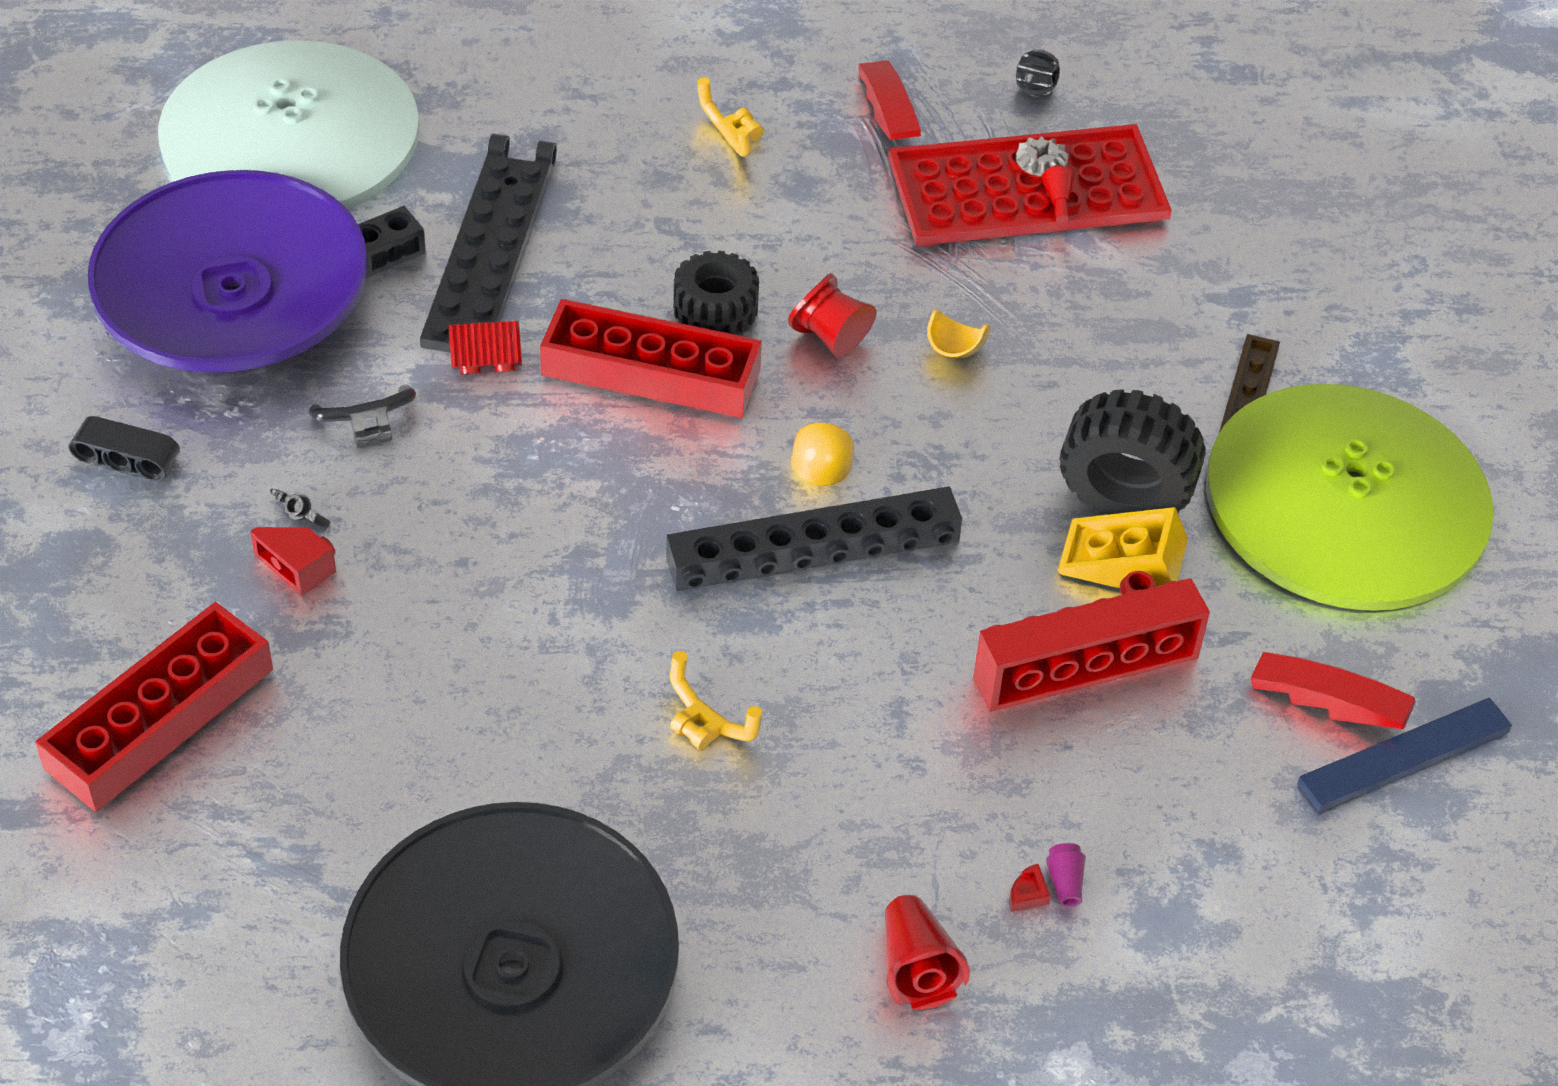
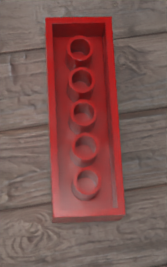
[540,298,762,418]
[973,578,1210,712]
[35,601,273,812]

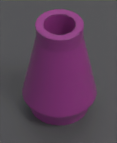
[1046,843,1086,906]

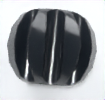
[1016,49,1060,96]

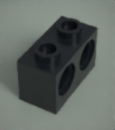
[358,205,426,278]

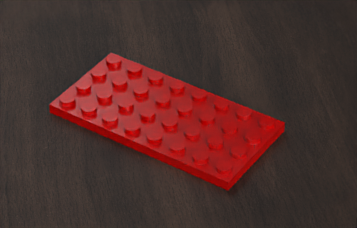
[888,124,1172,246]

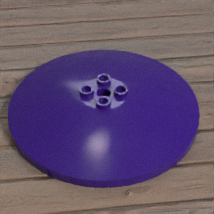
[88,170,368,373]

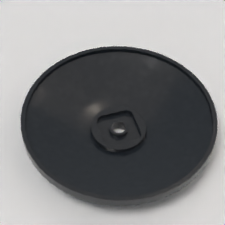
[340,802,679,1086]

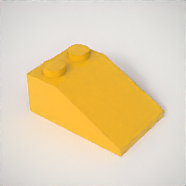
[1058,507,1188,588]

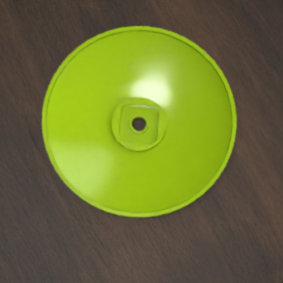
[1206,384,1493,611]

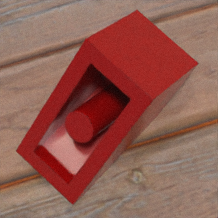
[250,527,336,596]

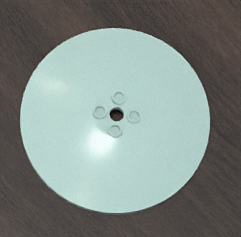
[158,40,419,209]

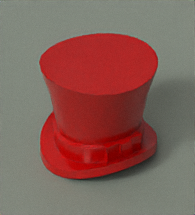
[788,273,876,359]

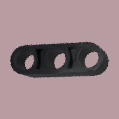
[68,416,180,481]

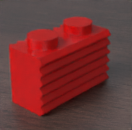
[449,321,522,375]

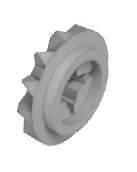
[1016,136,1068,176]

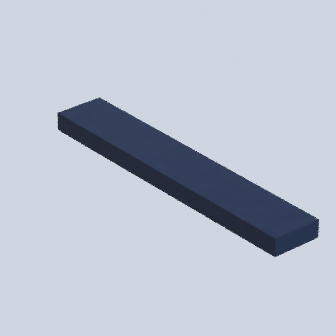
[1297,697,1512,813]

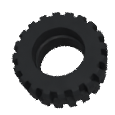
[1059,389,1206,514]

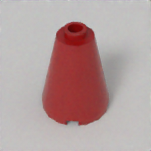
[885,895,970,1010]

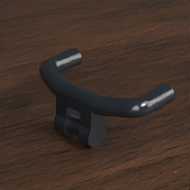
[309,384,416,448]

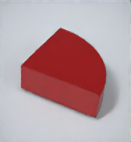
[1009,864,1051,912]

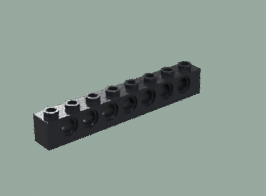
[666,486,963,591]

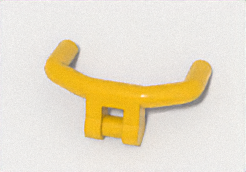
[697,77,764,157]
[670,651,763,751]

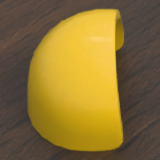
[927,309,991,358]
[792,422,855,486]

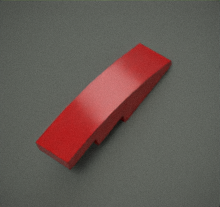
[858,60,921,140]
[1251,652,1416,730]

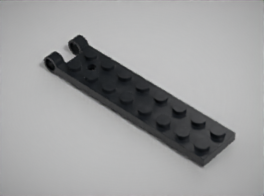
[420,133,557,353]

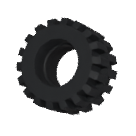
[673,251,759,335]

